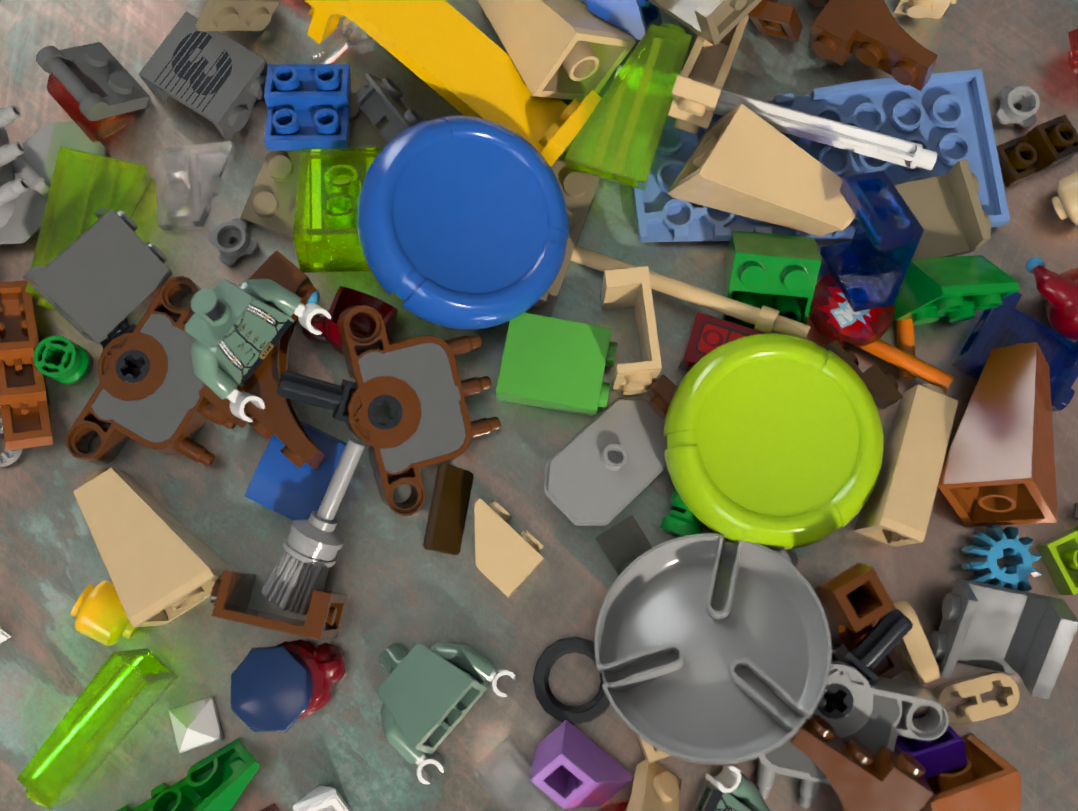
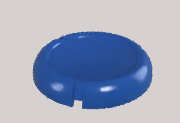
[357,115,569,329]

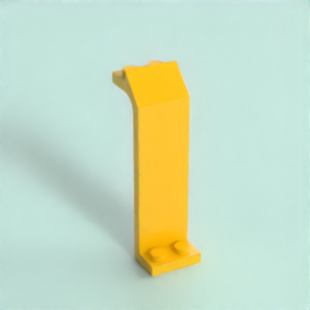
[304,0,605,167]

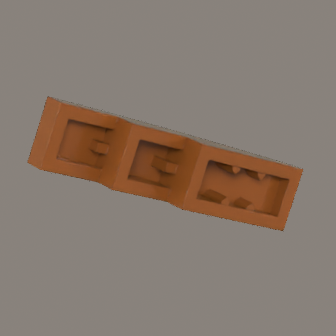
[0,280,53,451]

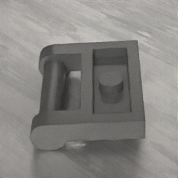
[36,42,150,121]

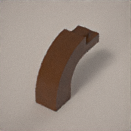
[815,563,906,679]

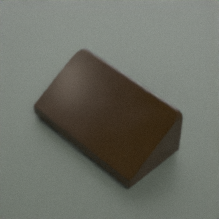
[423,463,474,555]

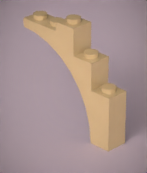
[668,14,749,135]

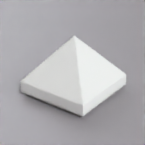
[169,697,224,754]
[293,785,351,811]

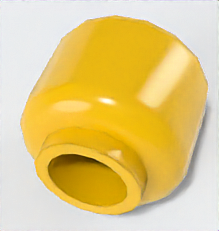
[70,580,138,646]

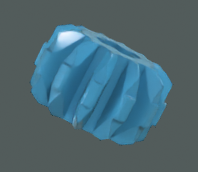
[960,525,1042,592]

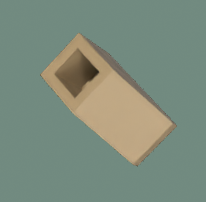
[474,498,544,598]

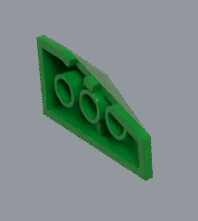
[117,738,260,811]

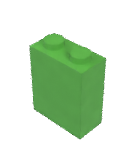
[496,312,618,418]

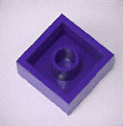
[894,714,968,778]

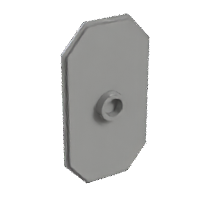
[0,121,106,244]
[544,398,668,526]

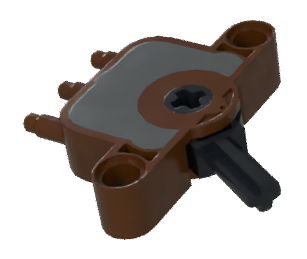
[66,276,237,466]
[277,305,501,516]

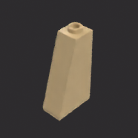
[853,383,959,547]

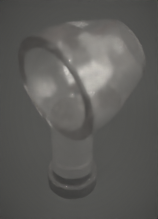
[310,16,377,64]

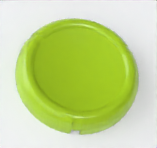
[663,333,884,550]

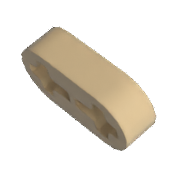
[882,599,940,685]
[932,672,1020,725]

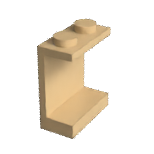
[600,266,662,395]

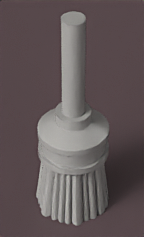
[262,438,366,615]

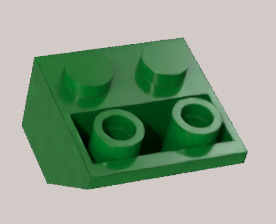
[721,230,822,330]
[885,255,1020,325]

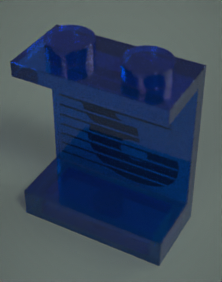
[820,170,924,312]
[952,292,1078,412]

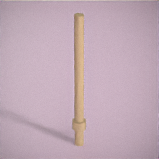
[571,245,811,339]

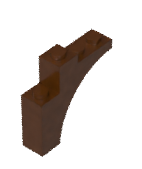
[808,0,938,91]
[198,250,328,471]
[789,714,934,811]

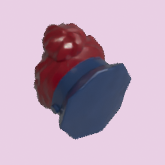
[230,639,345,732]

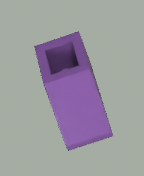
[530,719,632,809]

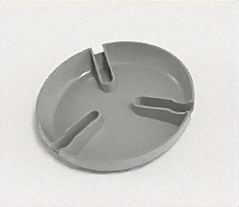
[594,533,832,765]

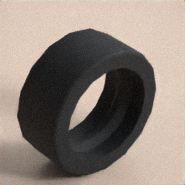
[533,636,611,725]

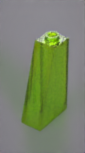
[565,24,692,191]
[25,146,152,311]
[17,648,179,810]

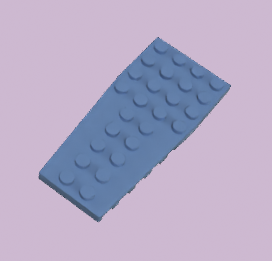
[625,69,1010,242]

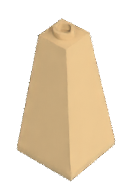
[478,0,636,101]
[667,103,862,237]
[73,468,235,627]

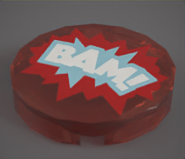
[809,271,895,346]

